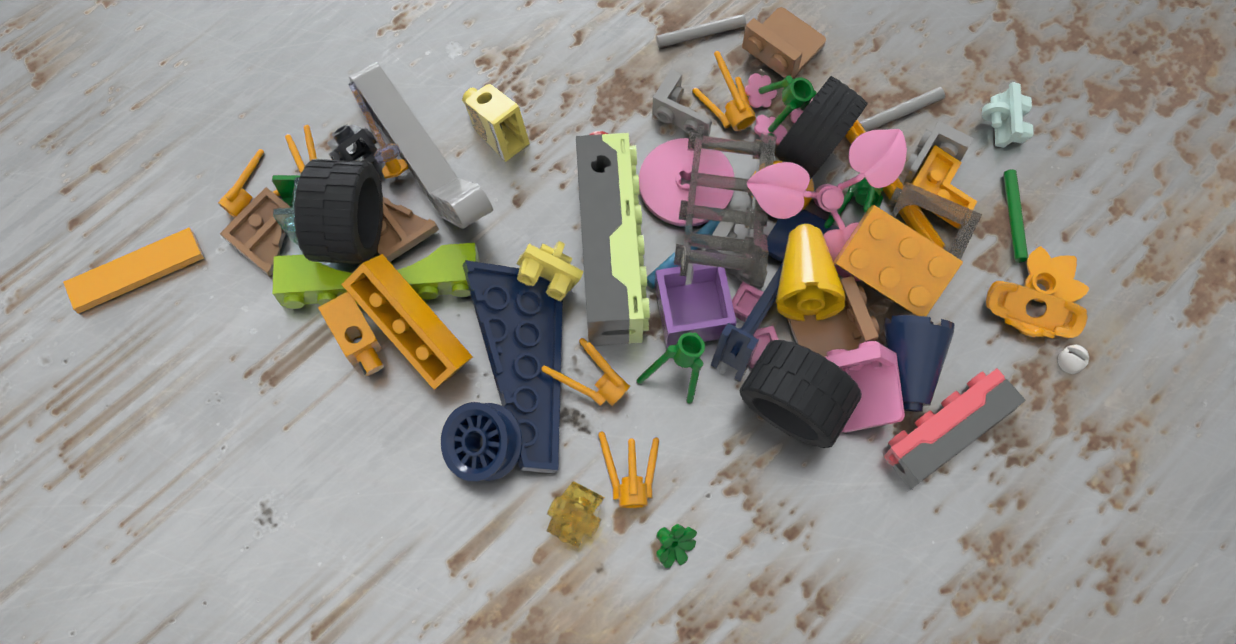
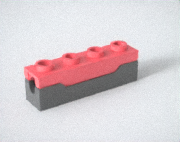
[884,368,1026,489]

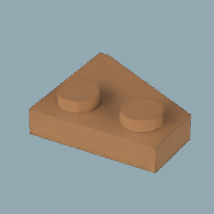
[220,187,293,277]
[377,197,439,262]

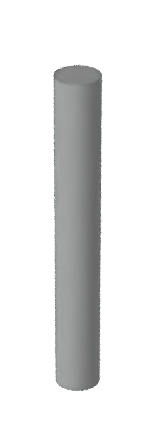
[656,14,747,48]
[859,87,945,132]

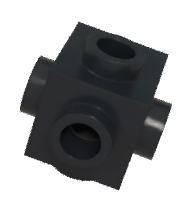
[327,124,381,164]

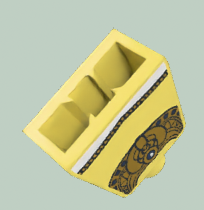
[462,84,530,162]

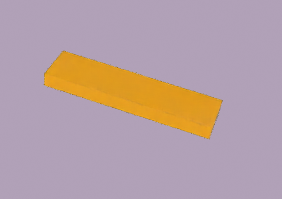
[63,227,204,314]

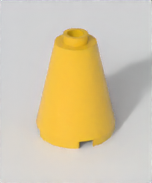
[776,224,846,321]

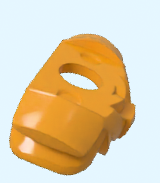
[986,281,1088,339]

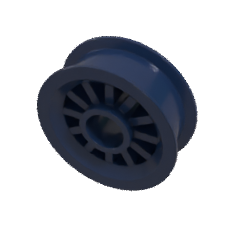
[441,402,522,482]

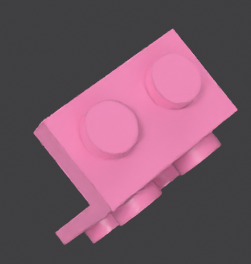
[825,341,905,433]

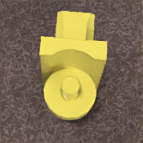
[517,241,584,301]

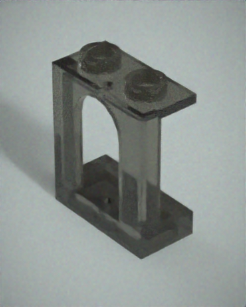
[888,182,982,260]

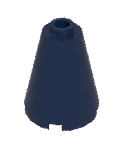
[884,315,955,412]

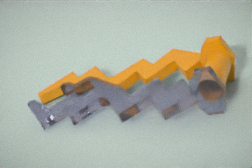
[348,82,409,179]

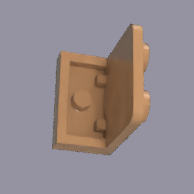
[742,7,826,78]
[787,276,880,357]

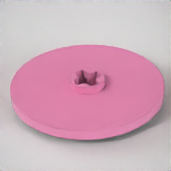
[639,138,735,227]

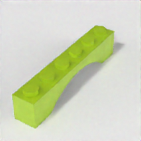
[272,243,479,309]

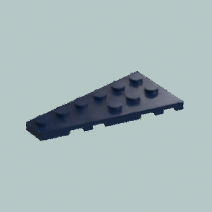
[462,260,563,473]

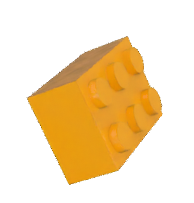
[833,205,963,316]

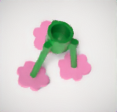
[745,73,817,146]

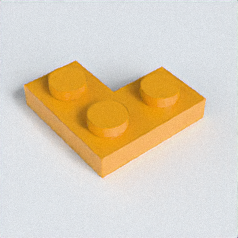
[905,145,978,230]

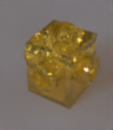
[546,481,605,548]

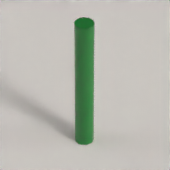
[1003,169,1028,263]

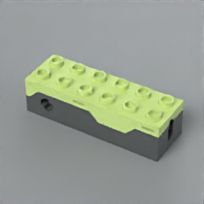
[576,131,650,346]

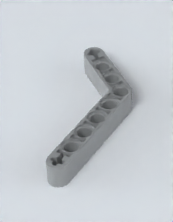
[349,62,493,229]

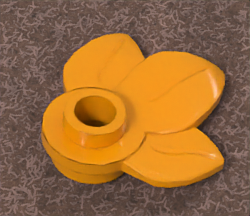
[1025,246,1089,302]

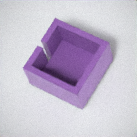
[655,260,737,348]

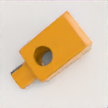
[318,292,384,376]

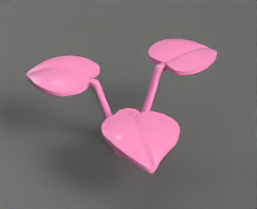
[747,129,907,281]

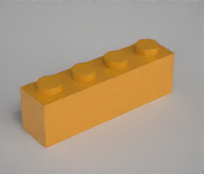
[341,254,473,390]

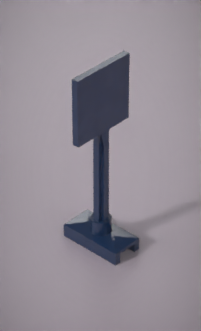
[711,209,839,381]

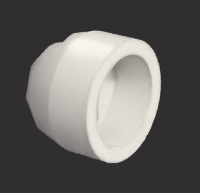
[1058,344,1089,374]

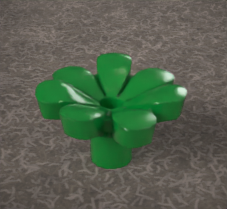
[656,524,697,568]

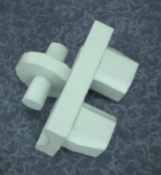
[982,82,1034,148]

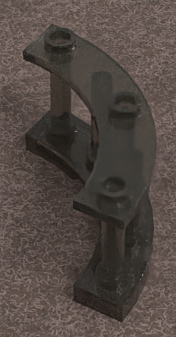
[674,124,777,287]

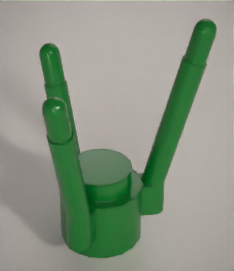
[824,178,883,229]
[636,332,705,404]

